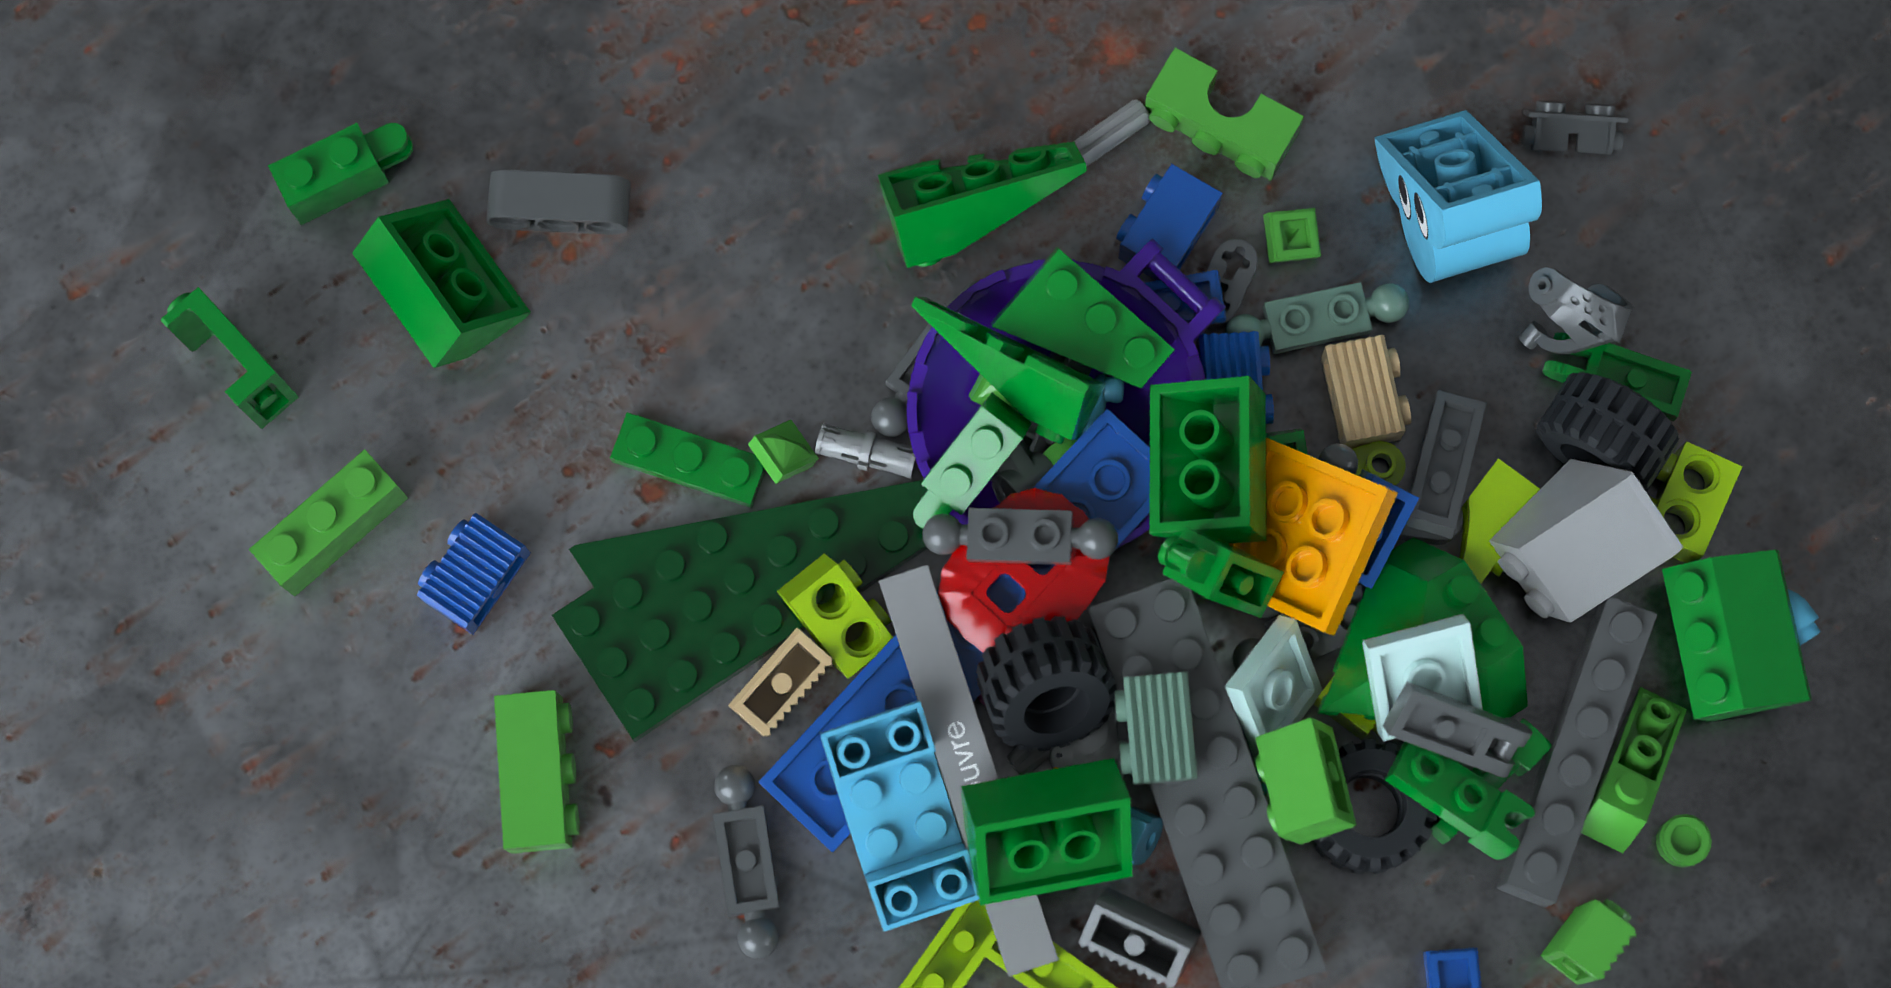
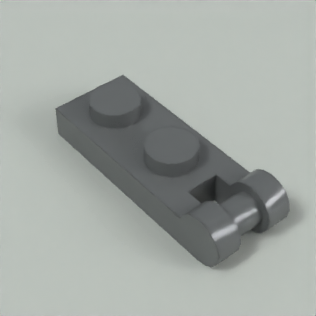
[1382,682,1532,778]

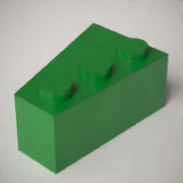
[991,247,1175,388]

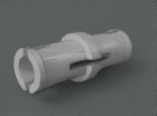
[815,423,917,479]

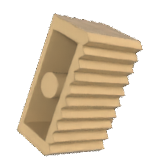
[1321,335,1411,449]
[729,628,832,737]

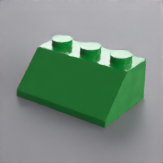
[352,199,531,368]
[1150,376,1267,544]
[1662,550,1812,722]
[961,758,1133,906]

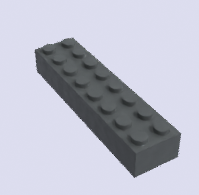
[1088,579,1327,988]

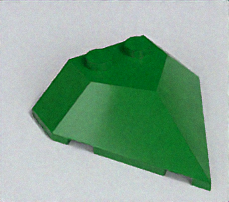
[1317,537,1528,720]

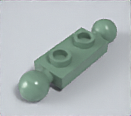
[1225,282,1409,354]

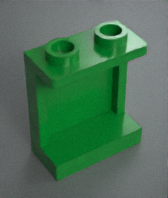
[161,287,299,429]

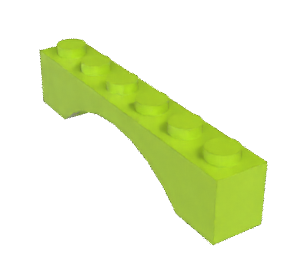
[1313,458,1540,740]

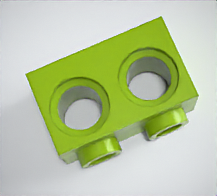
[1648,441,1743,563]
[777,554,893,679]

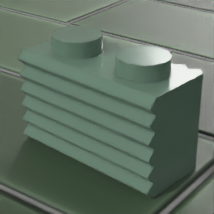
[1115,672,1198,785]

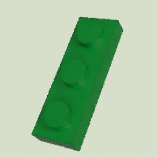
[610,412,766,508]

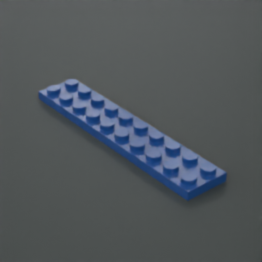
[758,409,1150,853]

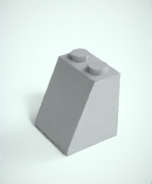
[1489,459,1683,623]

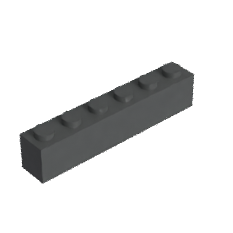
[1496,597,1657,908]

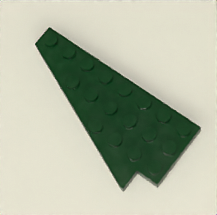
[552,480,950,742]

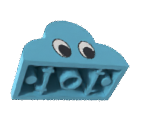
[1374,110,1542,283]

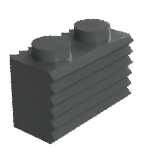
[1079,887,1201,988]

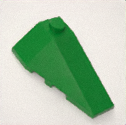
[877,142,1087,268]
[911,296,1105,444]

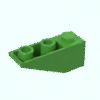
[1581,687,1687,854]

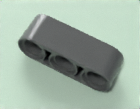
[486,170,631,235]

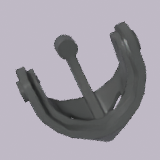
[1519,267,1633,354]

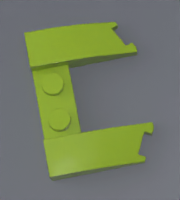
[899,900,1117,988]

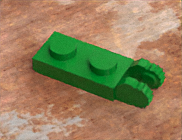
[1542,332,1692,422]

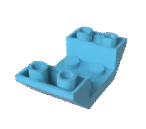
[820,700,978,932]

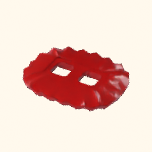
[938,488,1110,653]

